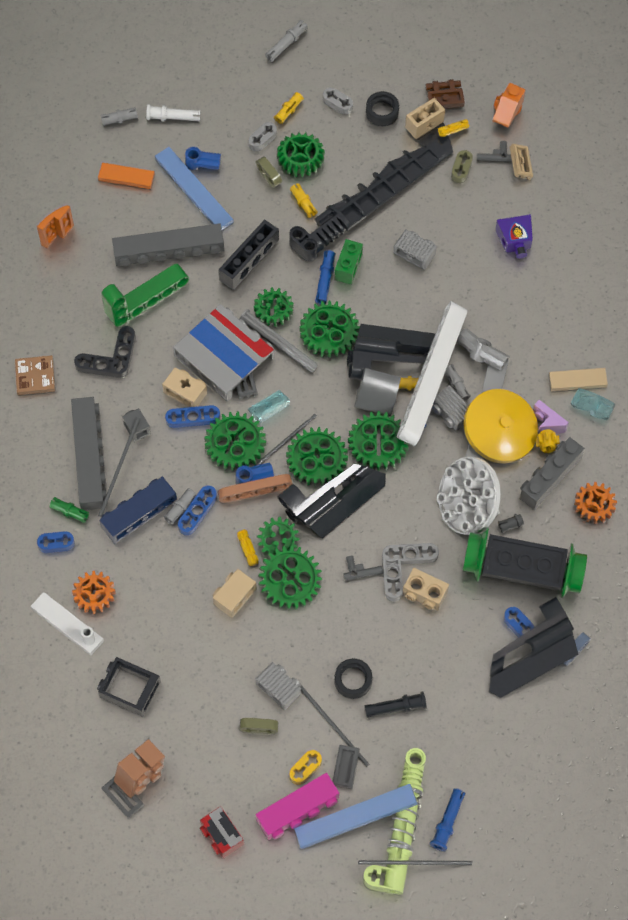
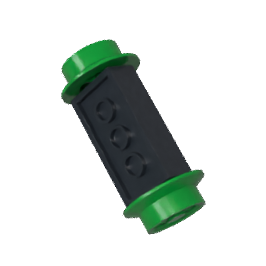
[463,527,587,598]

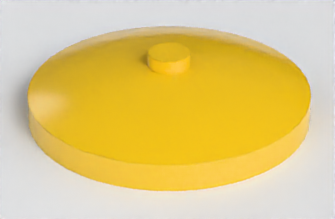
[464,389,538,464]

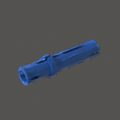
[315,250,336,304]

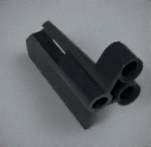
[347,324,436,380]
[489,597,579,698]

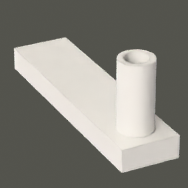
[31,592,104,655]

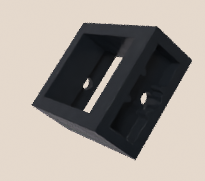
[97,657,161,717]

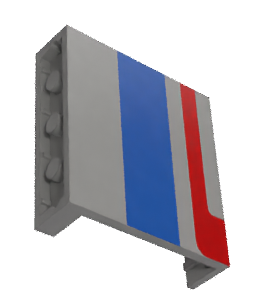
[173,304,274,402]

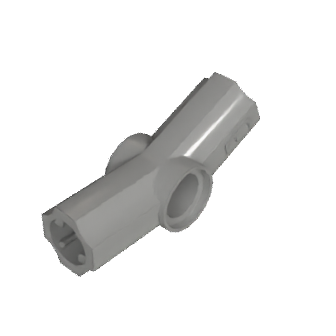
[457,329,509,371]

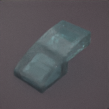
[571,388,615,420]

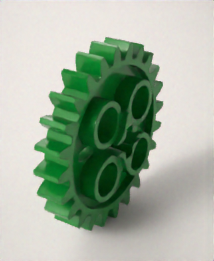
[299,300,360,358]
[204,411,266,471]
[348,411,409,471]
[286,427,348,487]
[258,545,322,610]

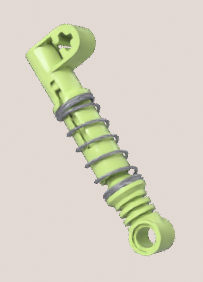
[363,748,426,895]

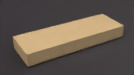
[549,368,608,392]

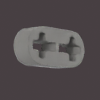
[323,88,353,114]
[249,122,277,152]

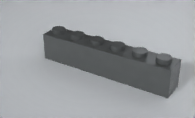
[112,223,224,266]
[71,397,107,510]

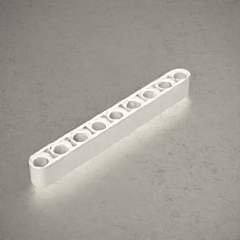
[397,301,468,446]

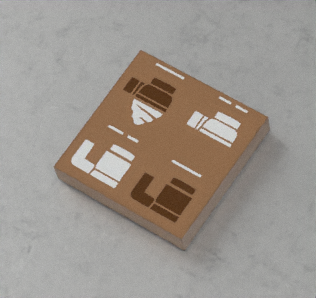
[15,355,55,395]

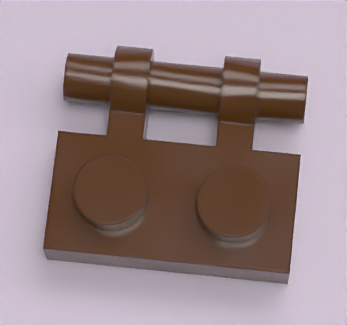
[425,79,465,109]

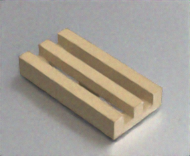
[510,144,533,180]

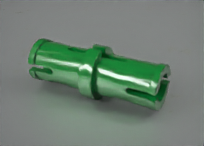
[49,497,89,523]

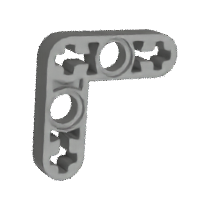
[382,543,439,602]

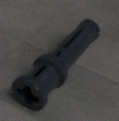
[364,691,427,718]

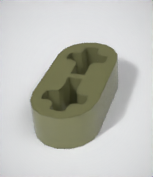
[451,150,473,183]
[256,157,282,187]
[239,718,279,734]

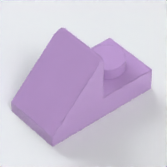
[533,400,569,434]

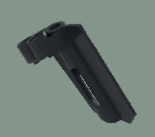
[277,463,386,539]

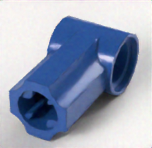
[185,147,221,170]
[235,462,274,485]

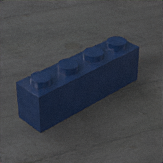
[99,476,177,544]

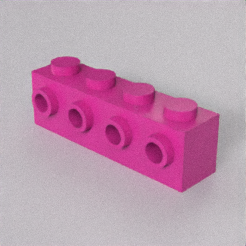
[255,772,340,840]

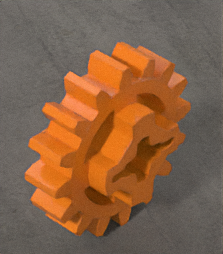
[574,482,617,524]
[72,571,116,614]

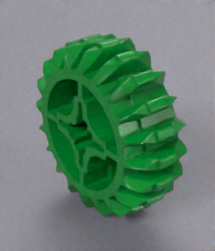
[277,132,325,178]

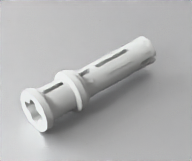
[146,104,201,122]

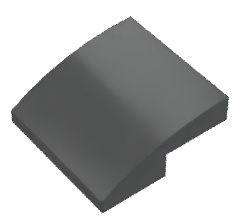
[354,368,401,416]

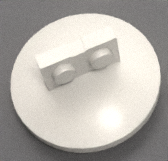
[437,457,501,535]

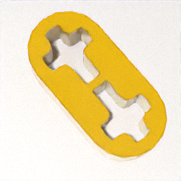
[289,750,322,785]

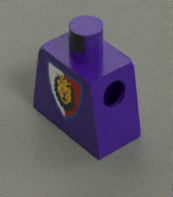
[495,214,533,259]

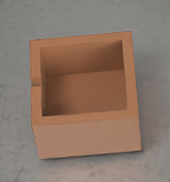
[114,739,165,798]

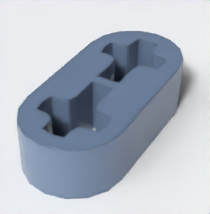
[564,632,591,666]

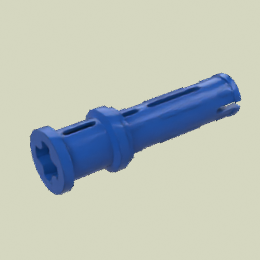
[429,788,466,852]

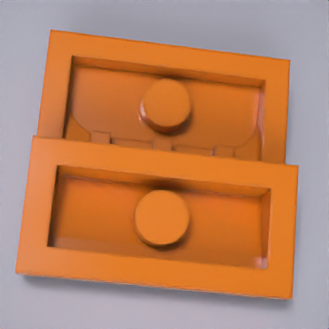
[37,205,74,248]

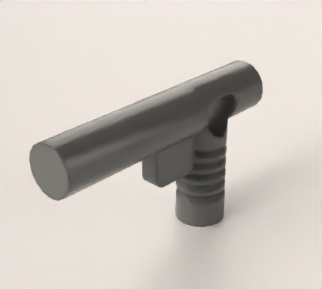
[477,141,512,161]
[343,556,383,581]

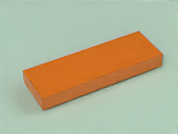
[98,162,155,189]

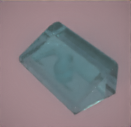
[248,390,290,423]

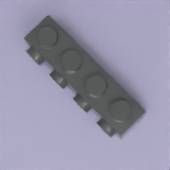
[519,437,585,510]

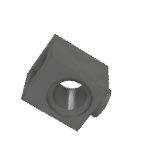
[122,408,151,442]

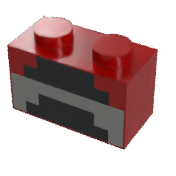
[199,806,244,859]

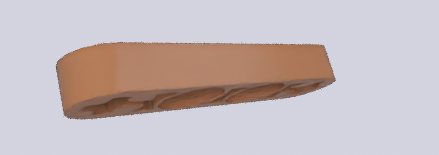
[217,474,293,503]

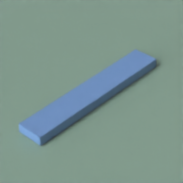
[155,147,234,230]
[294,784,418,849]

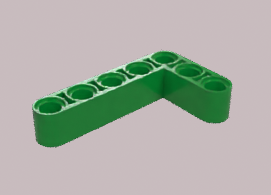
[101,264,190,327]

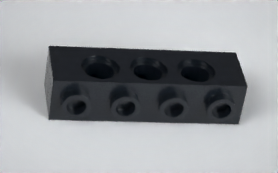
[218,219,279,290]

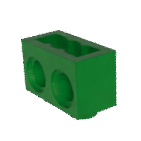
[334,239,363,285]

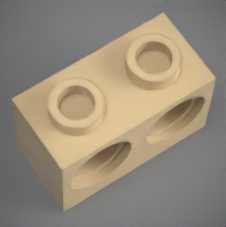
[403,568,449,611]

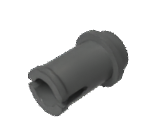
[498,514,524,533]

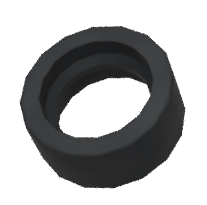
[366,91,400,127]
[334,658,373,699]

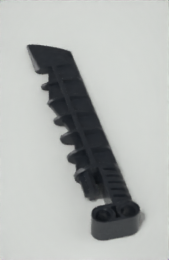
[289,122,453,261]

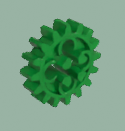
[254,287,294,327]
[256,517,299,557]

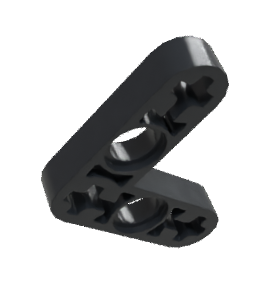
[74,326,136,378]

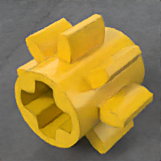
[535,429,560,453]

